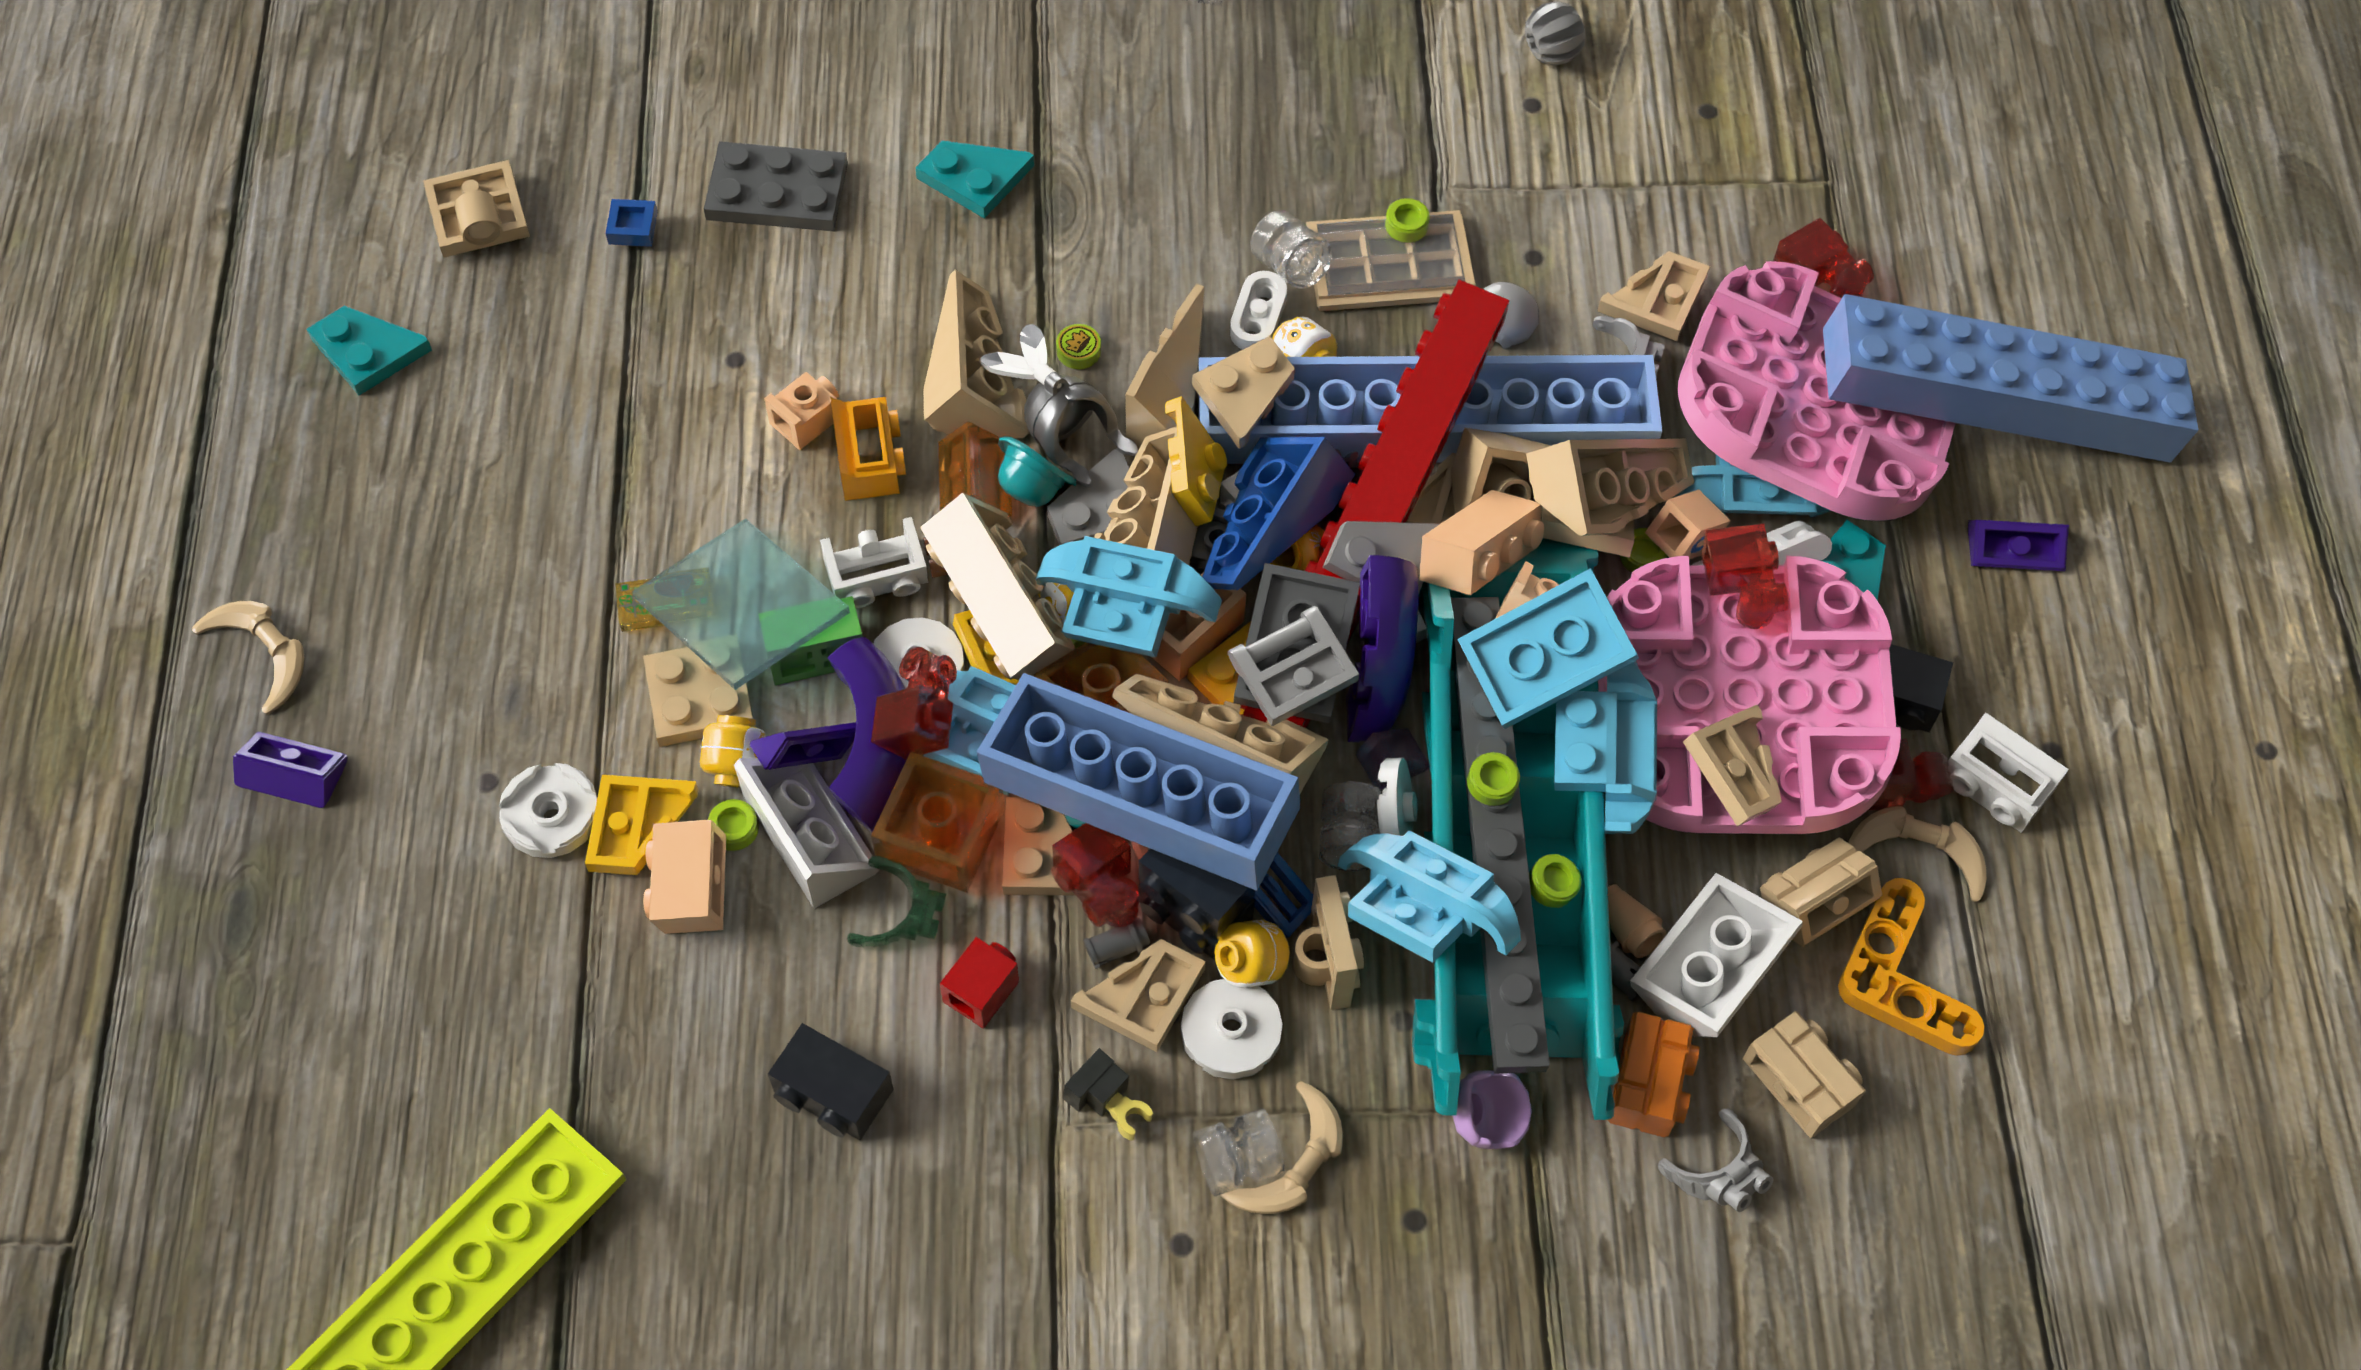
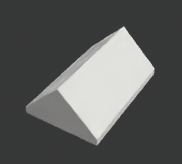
[734,758,881,909]
[1630,873,1803,1037]

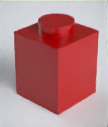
[940,937,1019,1029]

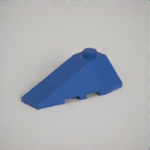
[1202,437,1355,590]

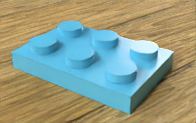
[1457,568,1640,729]

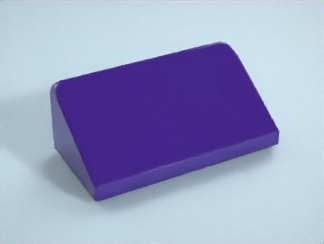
[1968,520,2069,571]
[750,722,856,770]
[233,732,348,808]

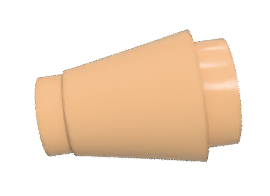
[1608,884,1667,958]

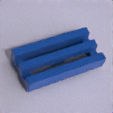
[1253,852,1313,938]

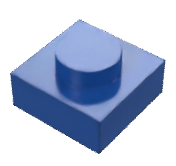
[605,199,658,247]

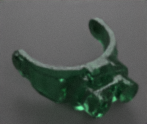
[847,856,947,947]

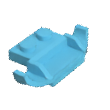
[1674,454,1831,517]
[1035,536,1222,657]
[1554,661,1657,834]
[909,666,1016,796]
[1338,830,1521,963]

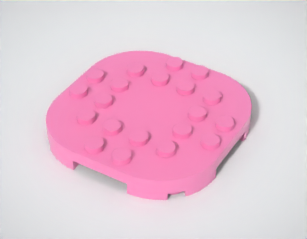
[1678,261,1956,521]
[1598,556,1901,834]

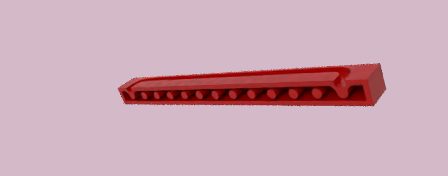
[1240,279,1510,729]

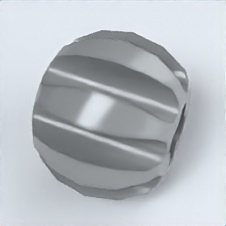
[1525,1,1585,65]

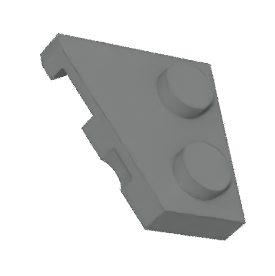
[1047,448,1129,545]
[1323,521,1440,594]

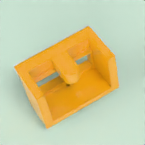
[830,397,906,501]

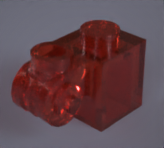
[1773,218,1874,298]
[1701,523,1789,629]
[871,647,957,759]
[1868,739,1954,810]
[1051,823,1139,928]

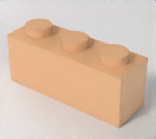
[1419,490,1544,595]

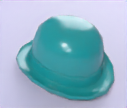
[998,436,1077,507]

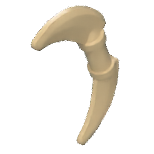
[192,601,304,715]
[1848,806,1987,902]
[1219,1082,1343,1214]

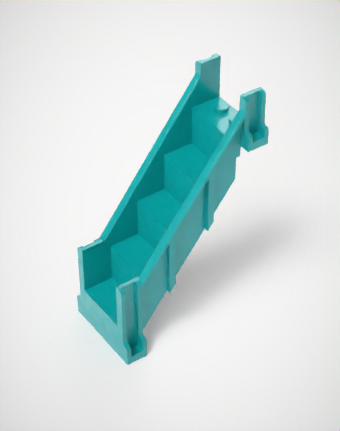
[1412,538,1624,1120]

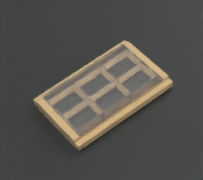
[1306,210,1475,311]

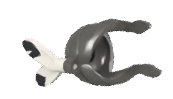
[980,324,1138,487]

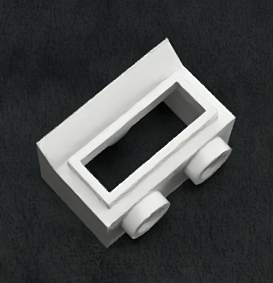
[820,517,928,608]
[1940,712,2069,833]

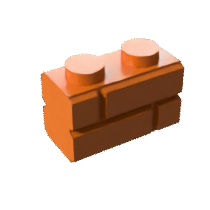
[1607,1012,1700,1137]

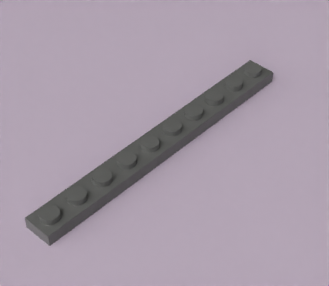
[1451,597,1550,1074]

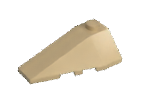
[923,270,1029,442]
[1126,284,1205,450]
[1451,427,1551,514]
[1526,438,1694,536]
[1112,674,1329,795]

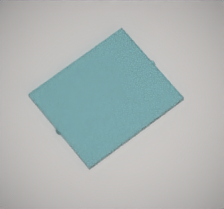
[632,518,850,690]

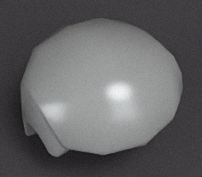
[1484,282,1539,349]

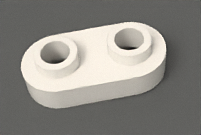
[1230,271,1287,350]

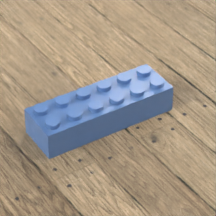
[976,673,1300,890]

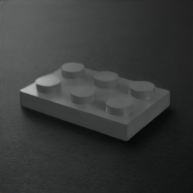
[704,141,848,231]
[1233,563,1360,724]

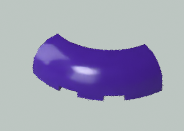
[1346,555,1418,742]
[827,637,916,836]

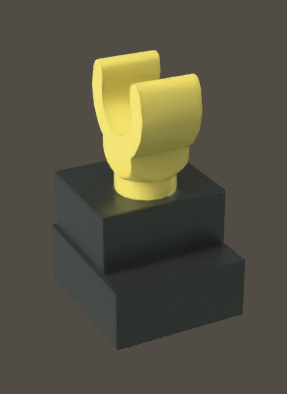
[1063,1048,1153,1141]

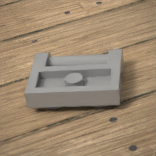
[1228,606,1359,726]

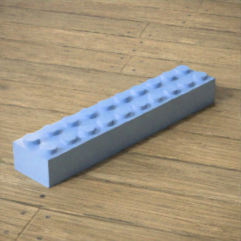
[1198,355,1662,464]

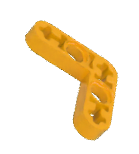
[1838,878,1985,1056]

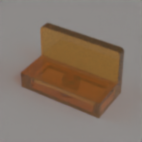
[938,421,1012,517]

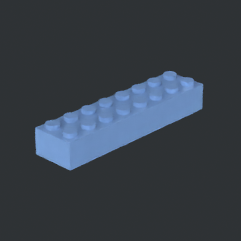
[1823,294,2198,463]

